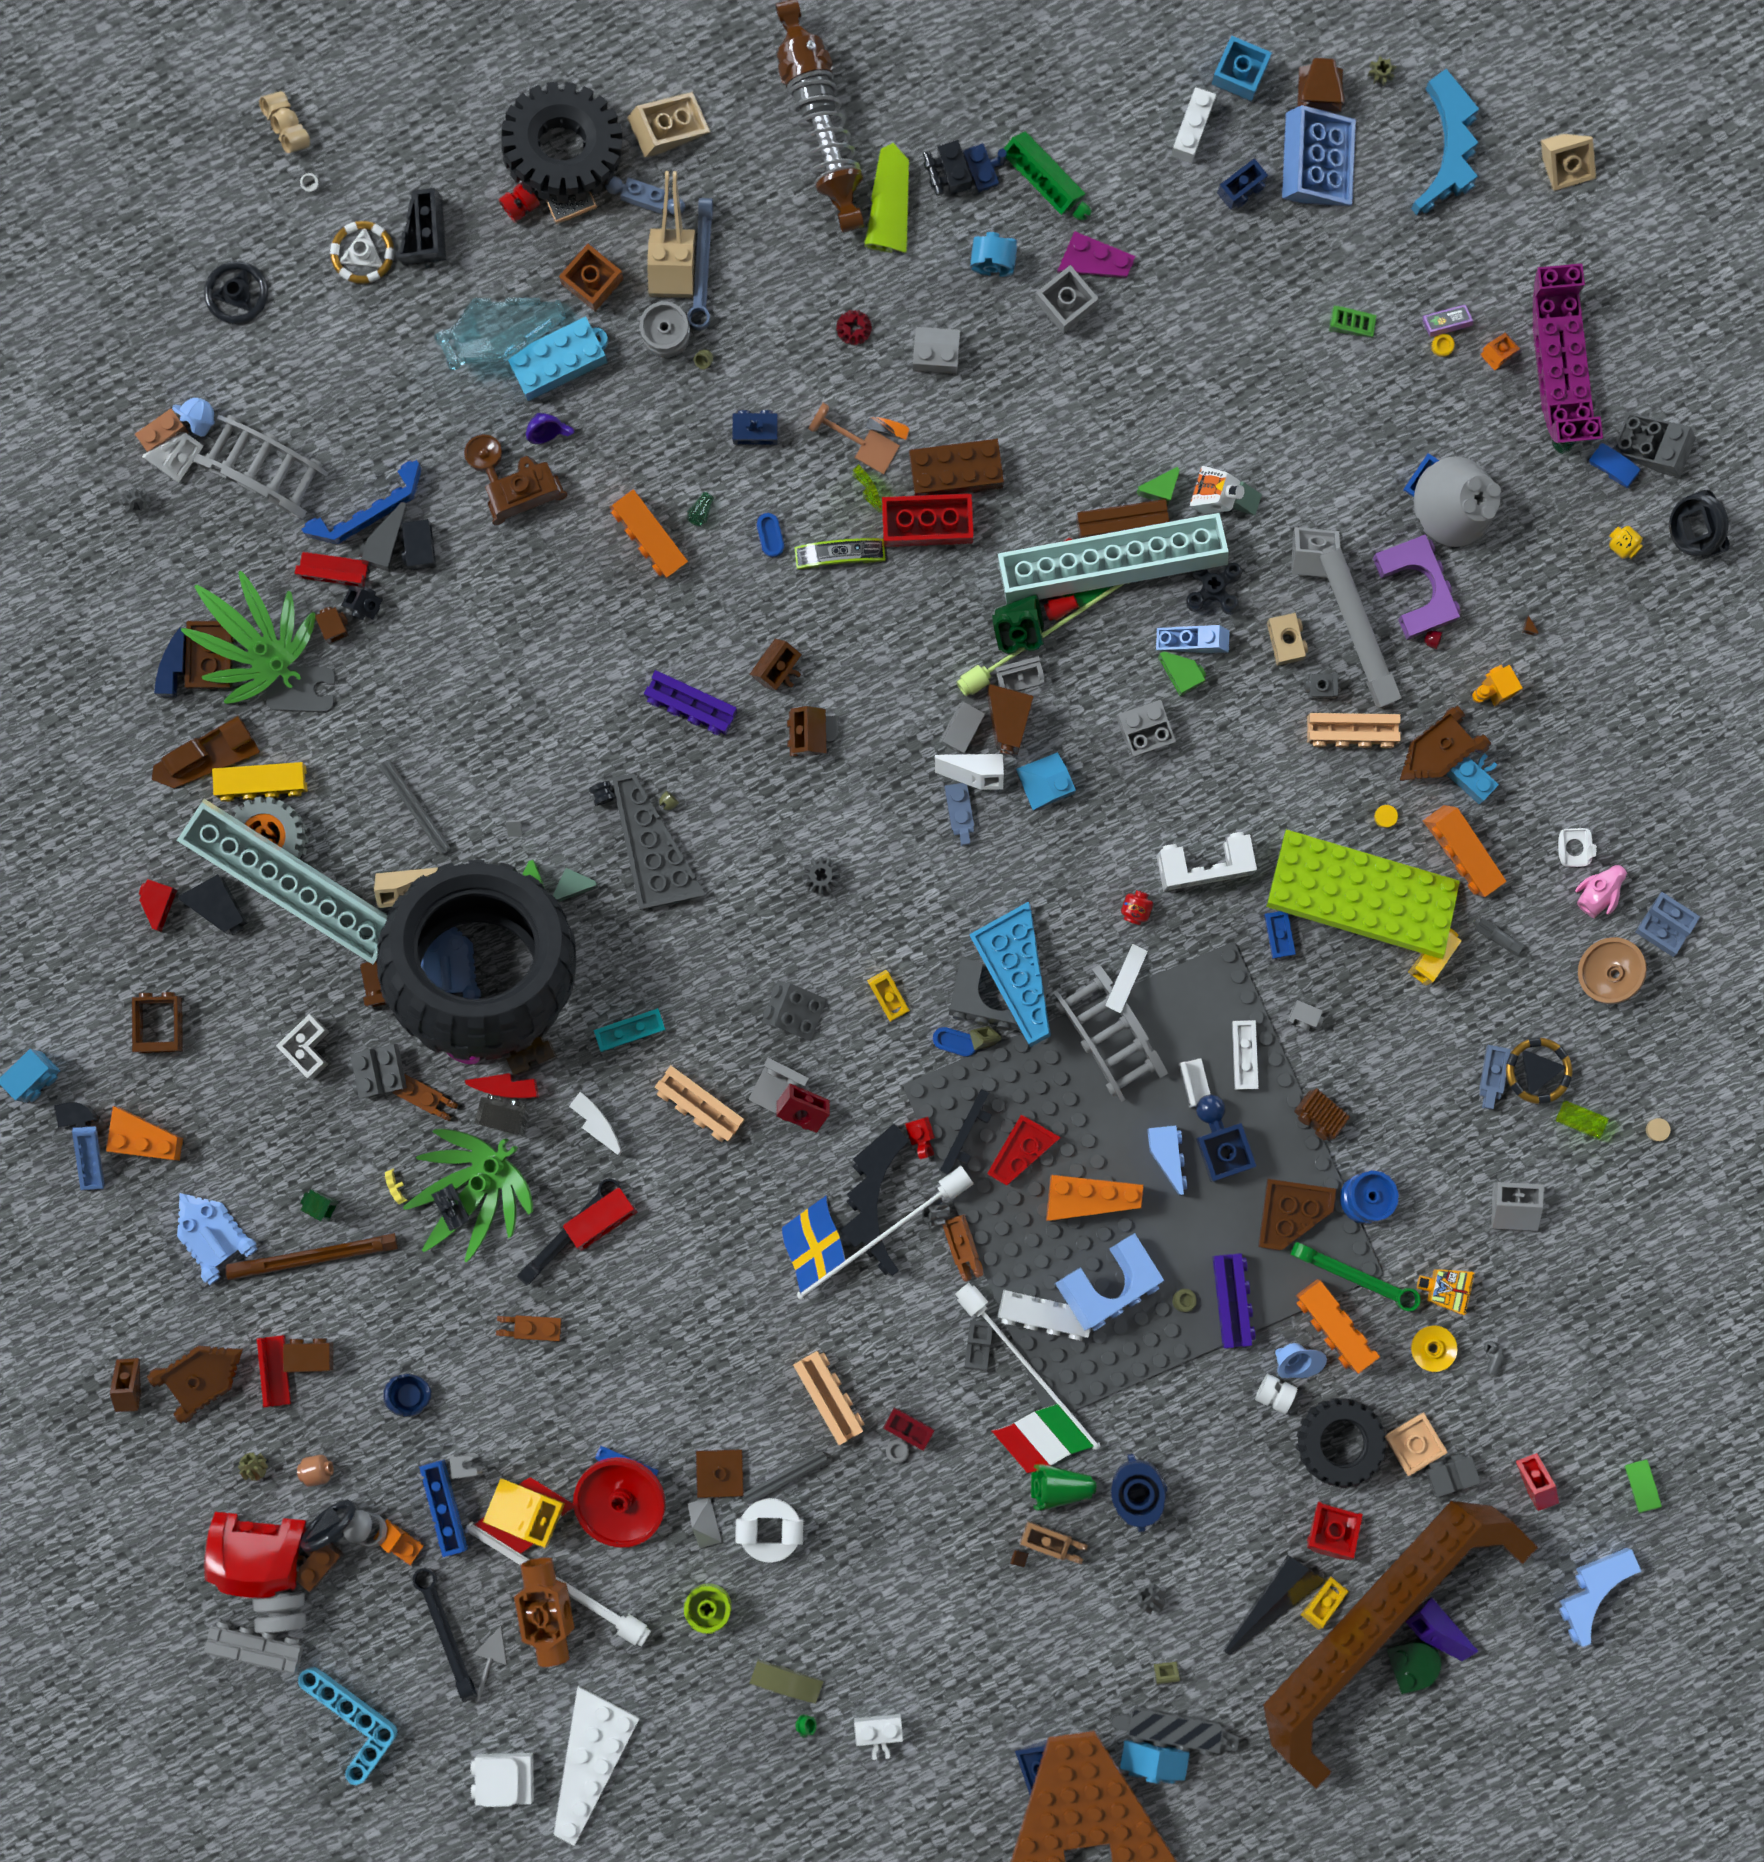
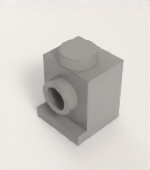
[1286,1000,1324,1031]

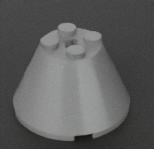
[1414,456,1501,547]

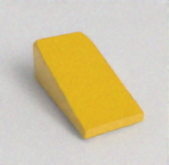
[867,970,910,1022]
[1301,1577,1349,1629]

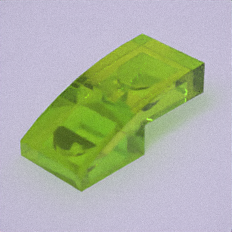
[852,464,882,512]

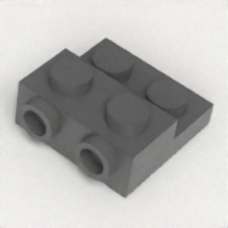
[348,1044,407,1099]

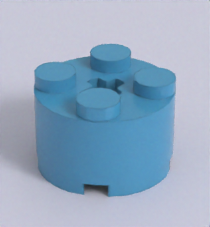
[970,232,1017,277]

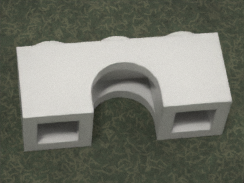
[1171,87,1216,163]

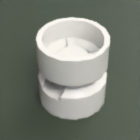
[1255,1373,1297,1414]

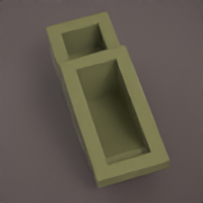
[750,1659,824,1704]

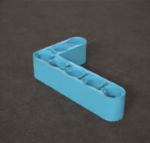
[298,1667,397,1785]

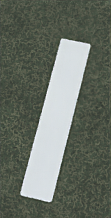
[1105,944,1148,1013]

